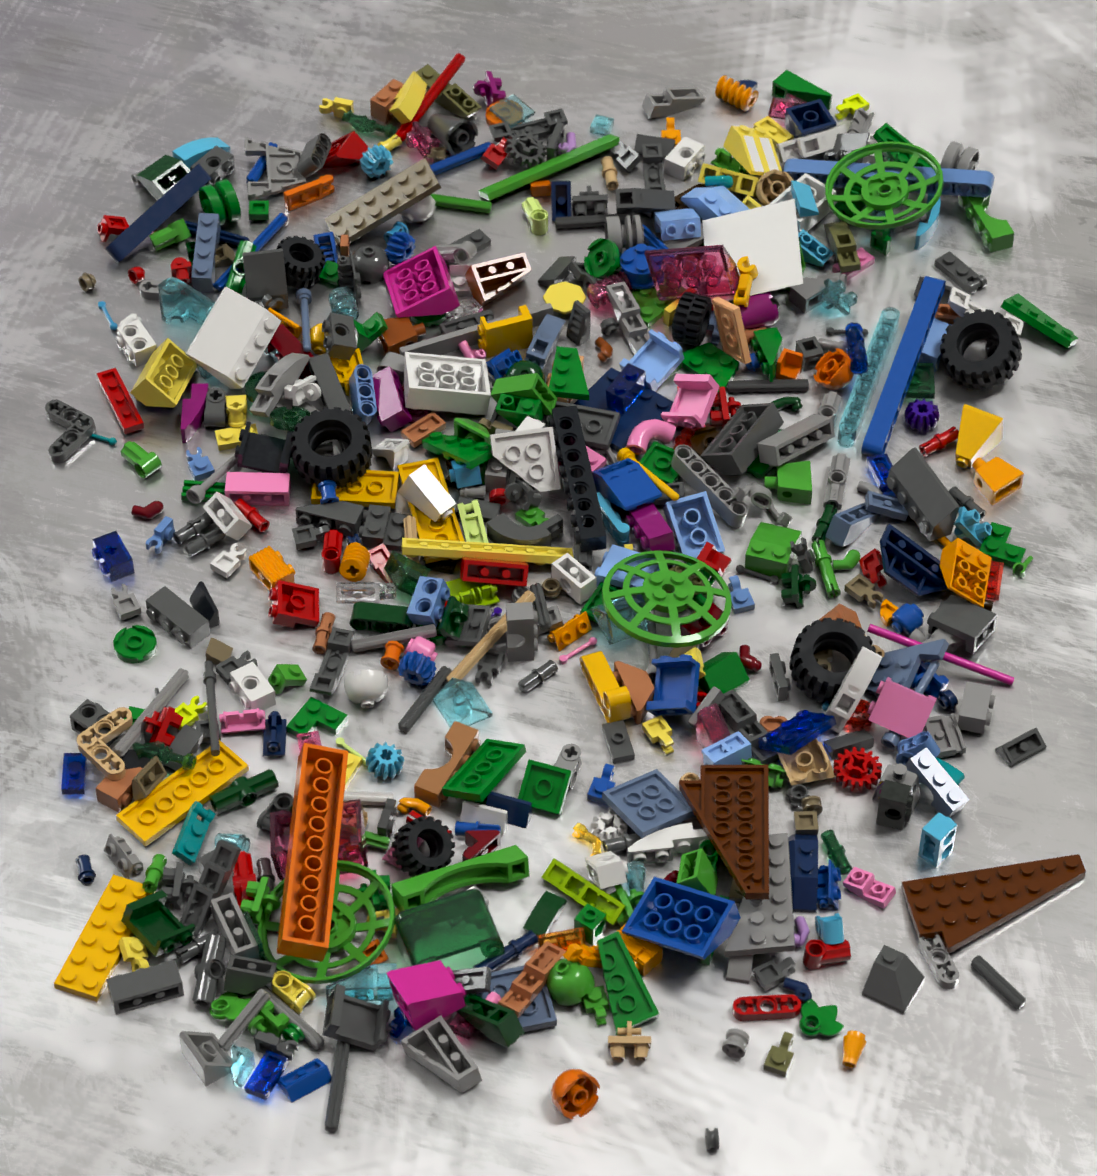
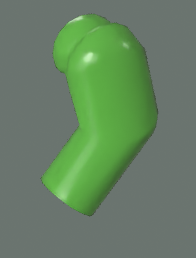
[832,549,860,571]

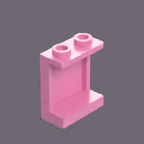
[660,374,720,429]
[867,677,937,738]

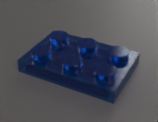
[758,710,836,755]

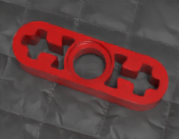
[732,994,801,1021]

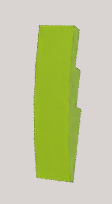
[542,858,626,925]

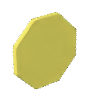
[543,281,586,314]

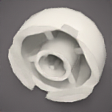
[399,195,436,223]
[344,670,388,708]

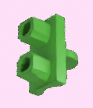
[240,876,281,925]
[610,884,644,927]
[248,1000,289,1039]

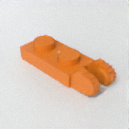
[284,174,335,211]

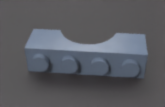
[191,213,221,292]

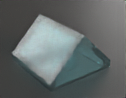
[590,597,648,645]
[433,677,493,727]

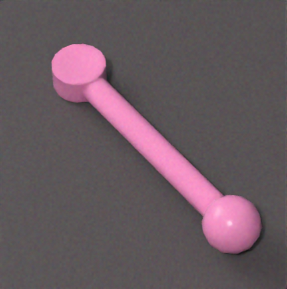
[559,637,597,664]

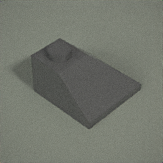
[862,945,925,1014]

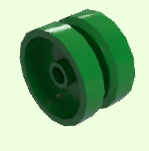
[199,179,241,226]

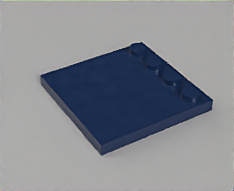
[574,367,673,452]

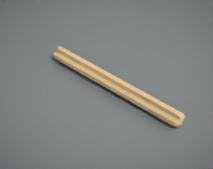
[446,590,536,687]

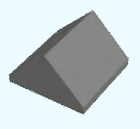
[179,1031,237,1086]

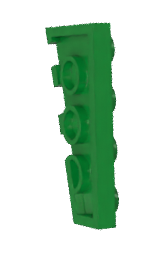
[1001,294,1078,348]
[422,432,493,470]

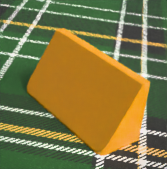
[268,308,303,341]

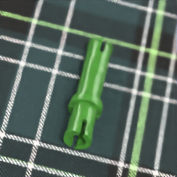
[811,540,841,598]

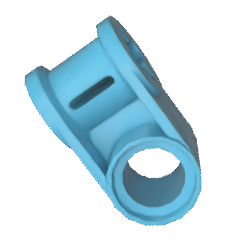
[815,913,844,944]

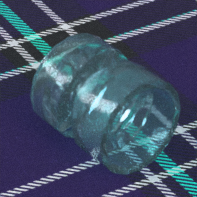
[328,287,359,320]

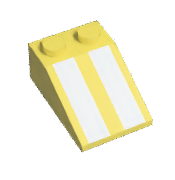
[723,125,782,176]

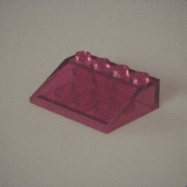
[645,245,739,301]

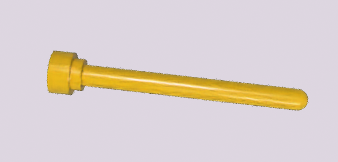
[617,447,679,501]

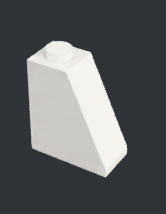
[398,464,456,522]

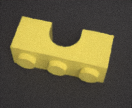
[698,163,759,198]

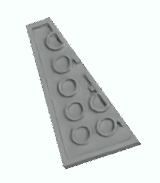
[724,833,795,957]

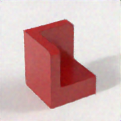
[696,542,732,577]

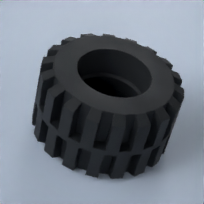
[277,236,326,289]
[672,292,712,347]
[391,816,455,877]

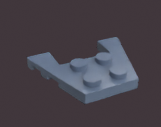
[867,639,949,697]

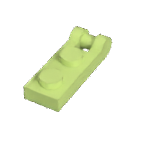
[457,499,489,543]

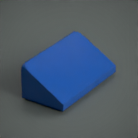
[276,1058,332,1102]

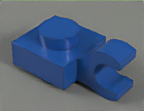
[587,764,616,805]

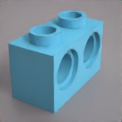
[918,812,957,868]

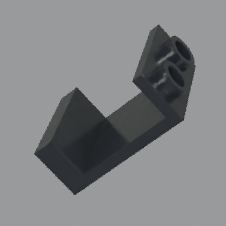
[234,421,294,473]

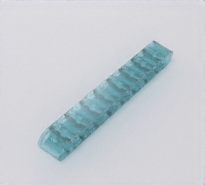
[837,307,900,448]

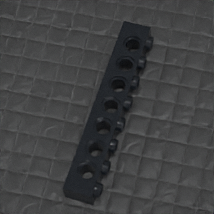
[548,405,607,552]

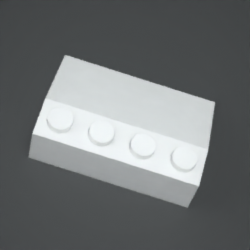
[185,287,281,389]
[404,352,491,415]

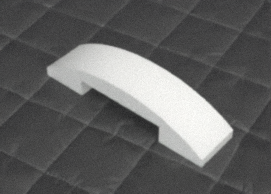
[948,287,1024,338]

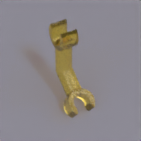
[572,823,601,856]

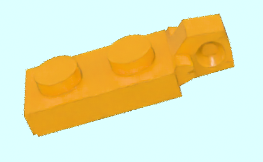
[562,943,602,968]

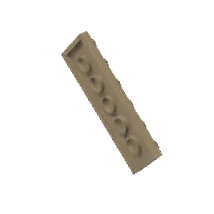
[325,158,442,248]

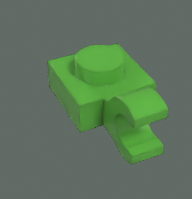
[581,986,609,1026]

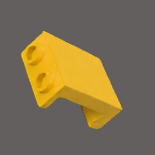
[477,305,533,358]

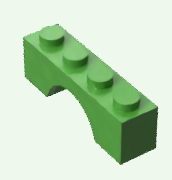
[958,195,1014,252]

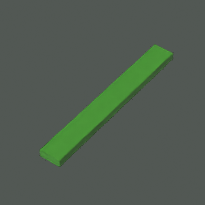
[478,134,620,201]

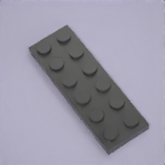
[490,401,620,450]

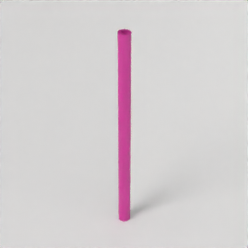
[867,624,1014,686]

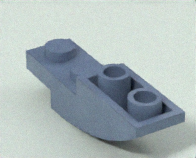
[524,314,566,371]

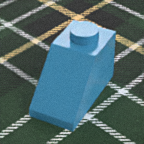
[449,459,482,489]

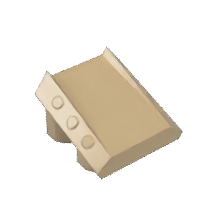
[776,737,835,786]

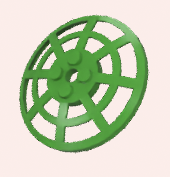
[825,142,944,229]
[602,550,732,648]
[258,860,395,984]

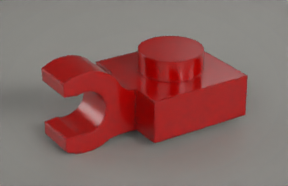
[481,137,508,170]
[859,548,887,589]

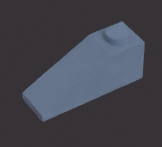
[825,502,881,547]

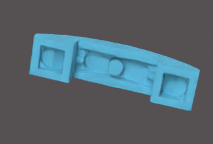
[914,193,941,250]

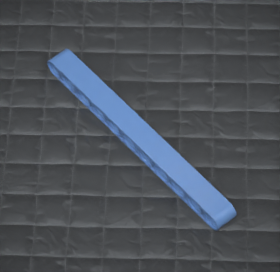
[782,159,994,197]

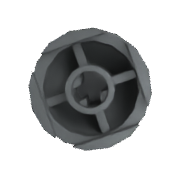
[353,245,389,284]

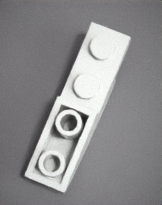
[776,124,847,163]
[820,647,882,734]
[627,823,710,865]

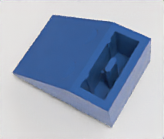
[592,458,662,511]

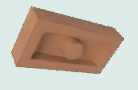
[401,411,446,448]

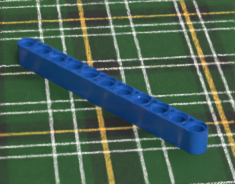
[861,276,946,459]

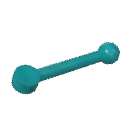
[90,434,117,446]

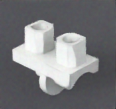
[284,375,321,406]

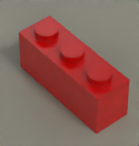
[460,557,529,587]

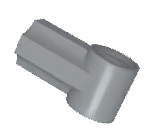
[436,241,477,265]
[818,391,842,428]

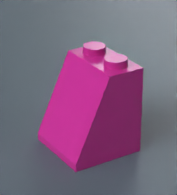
[386,960,466,1031]

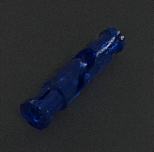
[845,322,868,375]

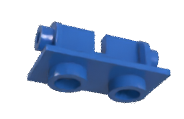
[817,859,841,910]

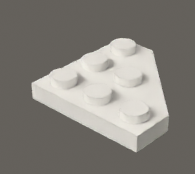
[490,427,561,492]

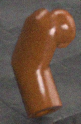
[595,337,613,363]

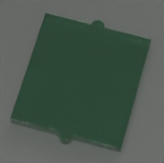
[243,911,266,961]

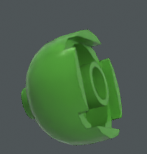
[546,958,595,1006]

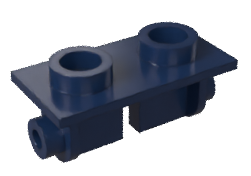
[263,711,287,756]

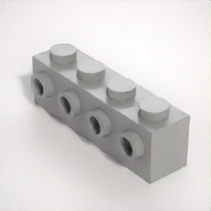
[757,414,835,467]

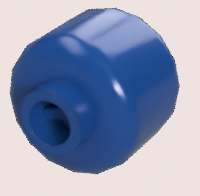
[891,603,924,635]

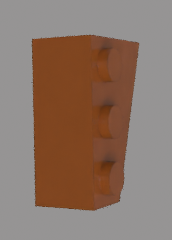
[465,252,532,311]

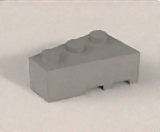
[400,1015,482,1093]

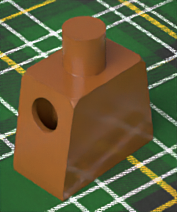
[378,317,426,354]

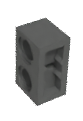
[70,699,123,747]

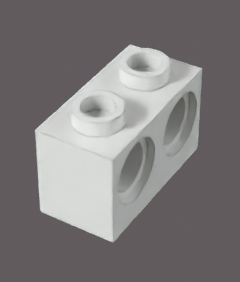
[116,319,157,367]

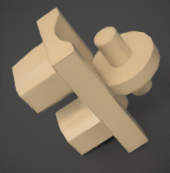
[608,1021,651,1060]

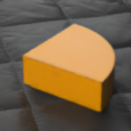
[880,599,898,627]

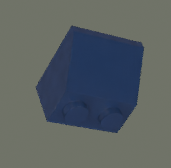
[784,99,837,138]

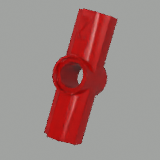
[232,851,256,919]

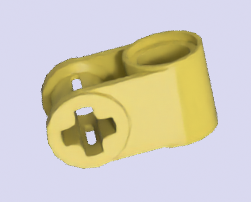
[225,395,247,428]
[272,970,316,1014]

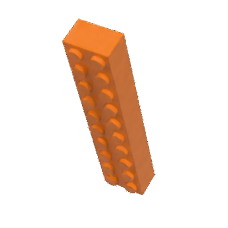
[276,743,348,962]

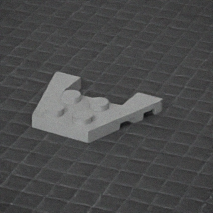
[244,137,306,200]

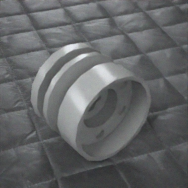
[605,215,644,256]

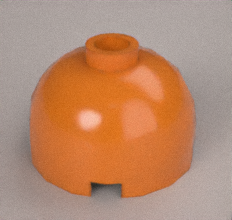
[814,348,855,390]
[551,1069,600,1119]

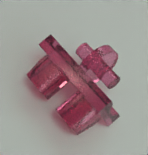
[405,121,440,158]

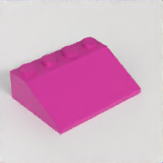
[383,246,460,318]

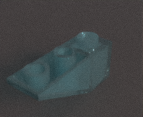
[326,963,397,1002]

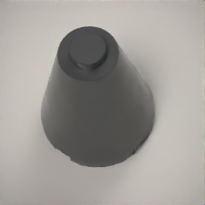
[427,113,478,155]

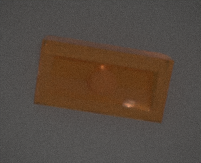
[538,927,586,958]

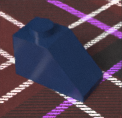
[551,181,572,221]

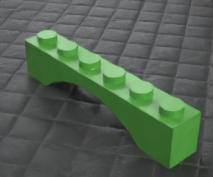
[391,845,530,916]

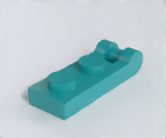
[172,801,215,866]

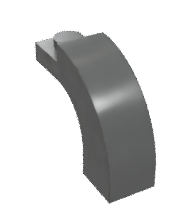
[487,513,563,547]

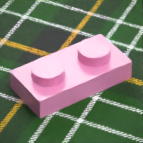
[832,247,875,281]

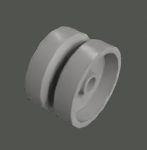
[940,141,980,170]

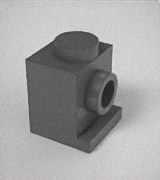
[795,336,824,372]

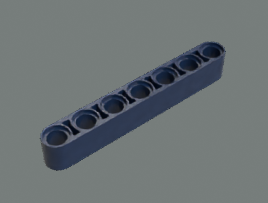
[105,164,212,263]

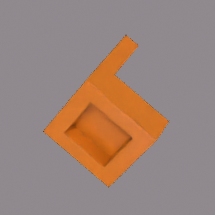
[776,348,803,379]

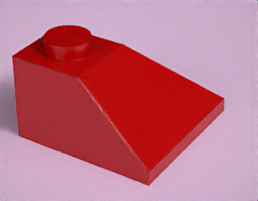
[321,131,369,169]

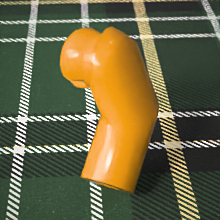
[397,797,432,816]

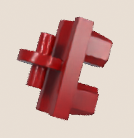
[170,257,192,293]
[709,387,741,429]
[143,706,183,747]

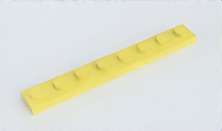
[401,538,574,565]

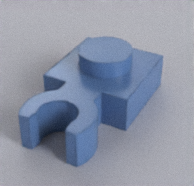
[186,447,215,481]

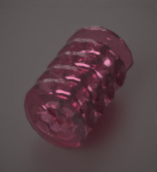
[587,271,632,309]

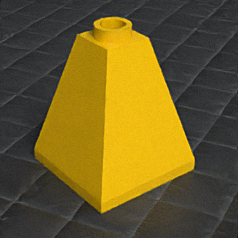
[956,404,1003,468]

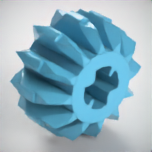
[359,144,393,178]
[366,741,404,780]

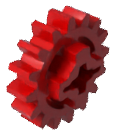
[833,747,882,792]

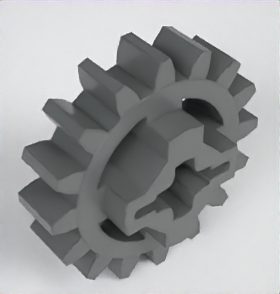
[505,130,546,169]

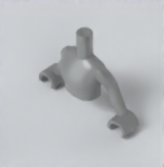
[730,482,793,528]

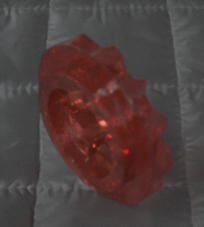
[845,699,872,729]

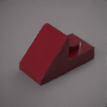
[462,830,501,861]

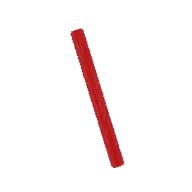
[395,53,465,141]

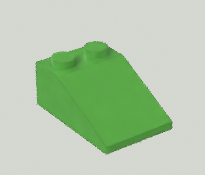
[745,522,802,579]

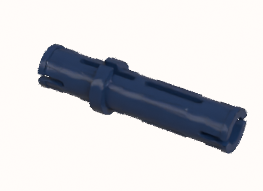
[473,930,539,971]

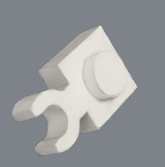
[210,543,247,578]

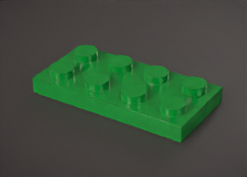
[442,739,526,802]

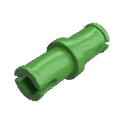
[142,854,167,893]

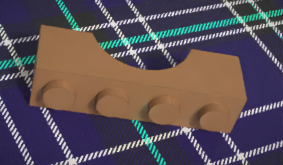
[414,721,481,808]

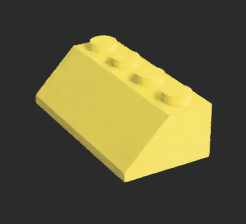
[130,338,198,408]

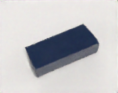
[486,791,532,828]

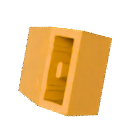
[939,538,992,608]

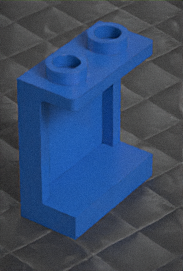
[646,654,700,716]

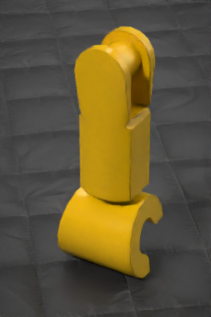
[733,256,758,307]

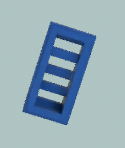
[313,232,339,270]

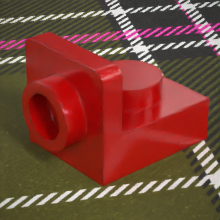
[97,215,129,242]

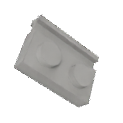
[924,713,966,758]

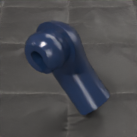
[783,977,812,1004]

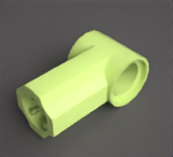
[522,197,548,235]

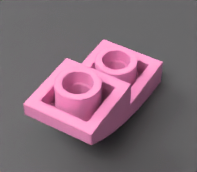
[843,867,896,909]

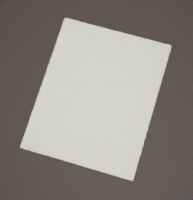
[702,199,803,305]

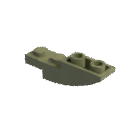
[416,64,482,118]
[824,221,861,273]

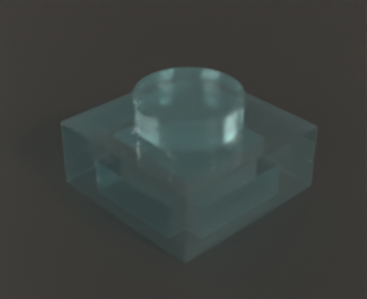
[590,114,614,136]

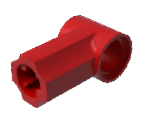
[321,530,343,574]
[803,939,851,970]

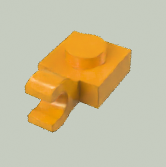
[661,117,681,147]

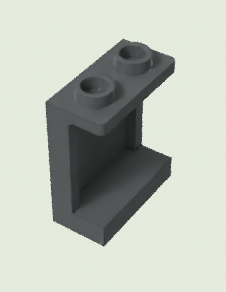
[927,595,997,654]
[322,984,391,1051]

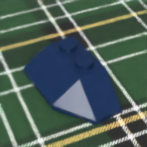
[880,523,948,597]
[789,834,818,913]

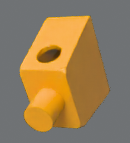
[972,457,1024,506]

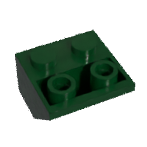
[136,155,190,200]

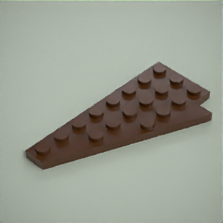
[679,765,769,900]

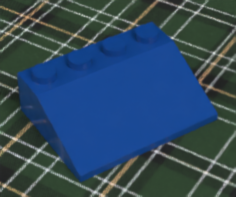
[622,877,741,960]

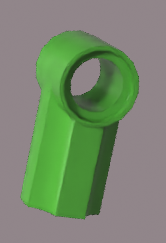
[149,218,192,251]
[121,441,162,479]

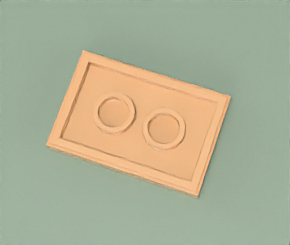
[712,297,751,364]

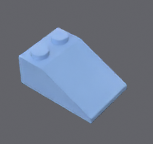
[663,491,725,563]

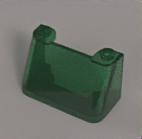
[394,889,505,967]

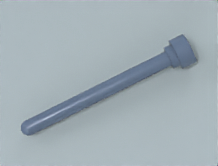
[296,288,312,352]
[881,660,940,750]

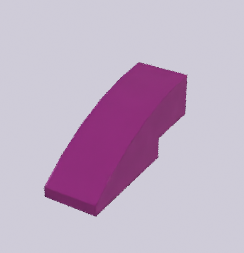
[181,383,209,443]

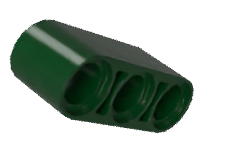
[349,602,413,634]

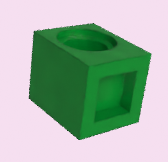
[574,903,607,946]

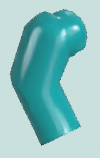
[705,175,733,189]

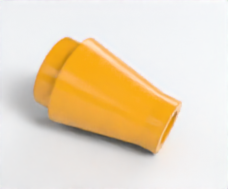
[842,1030,867,1068]

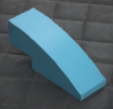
[172,137,231,170]

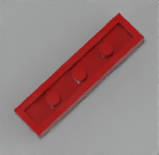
[96,367,144,434]

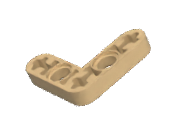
[77,707,133,781]

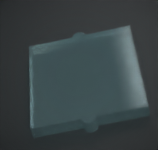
[490,94,535,128]

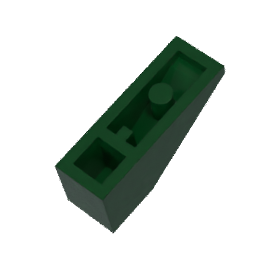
[456,994,525,1047]

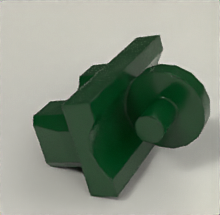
[781,564,816,608]
[437,596,469,640]

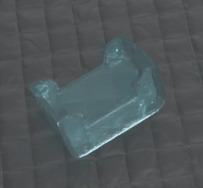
[158,277,215,325]

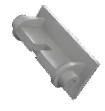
[847,108,874,133]
[104,833,143,879]

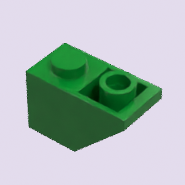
[495,393,543,427]

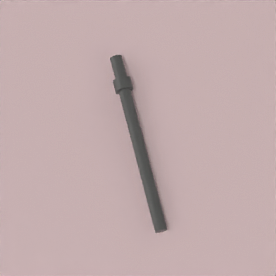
[203,660,220,756]

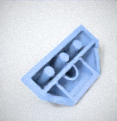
[681,186,749,220]

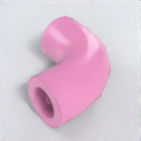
[626,419,676,455]

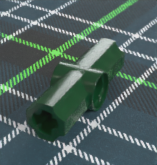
[209,769,279,814]

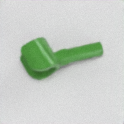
[1013,556,1033,578]

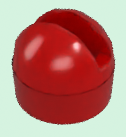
[128,266,145,284]

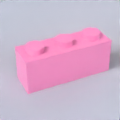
[225,472,291,506]

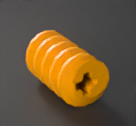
[715,75,759,112]
[339,542,370,582]

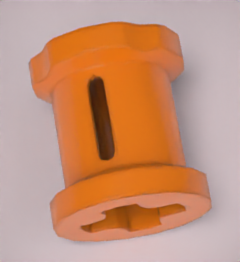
[380,641,404,670]

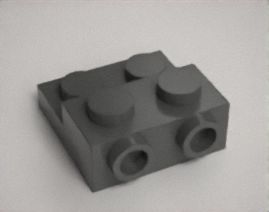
[359,504,412,552]

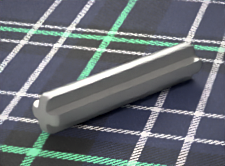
[218,989,271,1050]

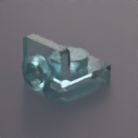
[230,1045,255,1088]

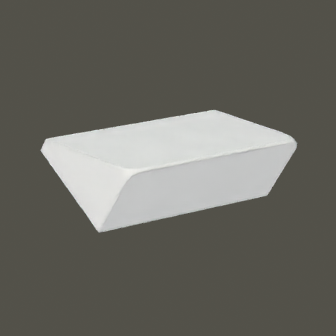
[460,801,508,837]

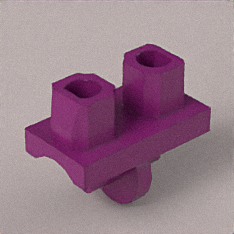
[473,71,506,108]

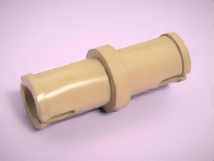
[601,156,619,191]

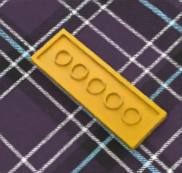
[397,458,464,564]
[116,740,249,847]
[54,874,156,1002]

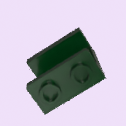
[121,890,196,957]

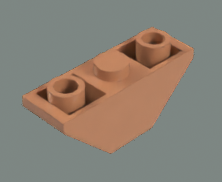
[613,661,654,725]

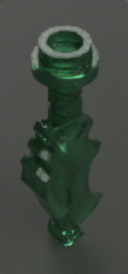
[342,110,397,138]
[132,741,197,770]

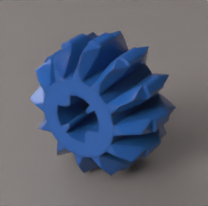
[385,232,416,265]
[398,651,436,686]

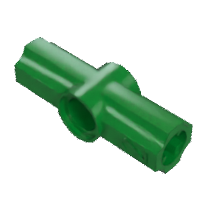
[225,240,257,295]

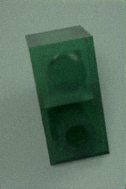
[384,550,431,596]

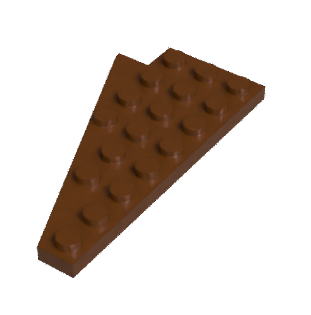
[901,854,1086,953]

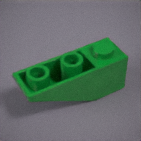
[772,70,832,110]
[751,327,782,382]

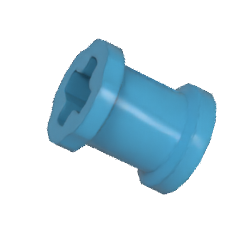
[384,221,409,243]

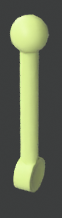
[336,737,367,766]

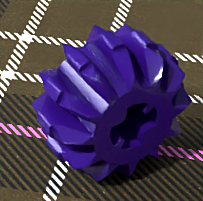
[904,398,940,433]

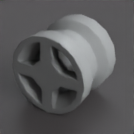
[722,1028,750,1058]

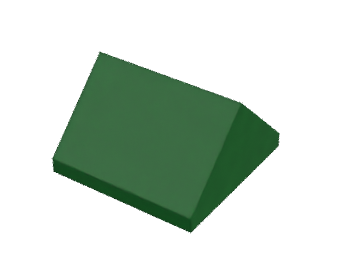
[698,652,750,694]

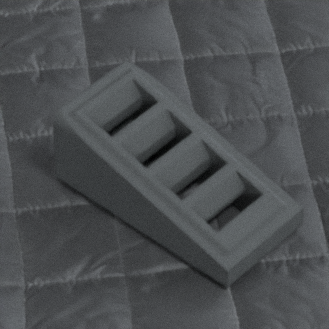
[566,300,591,346]

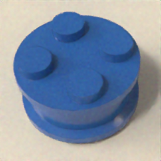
[620,244,664,289]

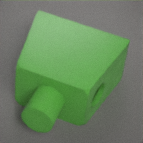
[764,461,812,504]
[676,848,718,896]

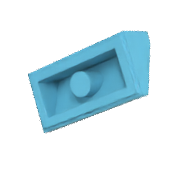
[791,180,819,217]

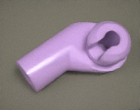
[558,132,576,155]
[794,916,810,948]

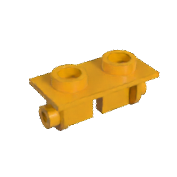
[547,611,592,651]

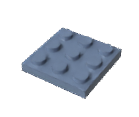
[602,769,695,839]
[475,966,557,1040]

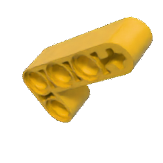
[579,651,631,723]

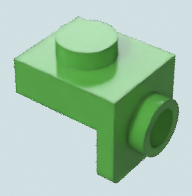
[268,664,307,694]

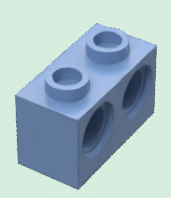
[407,576,450,627]

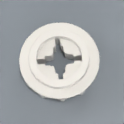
[591,810,627,841]

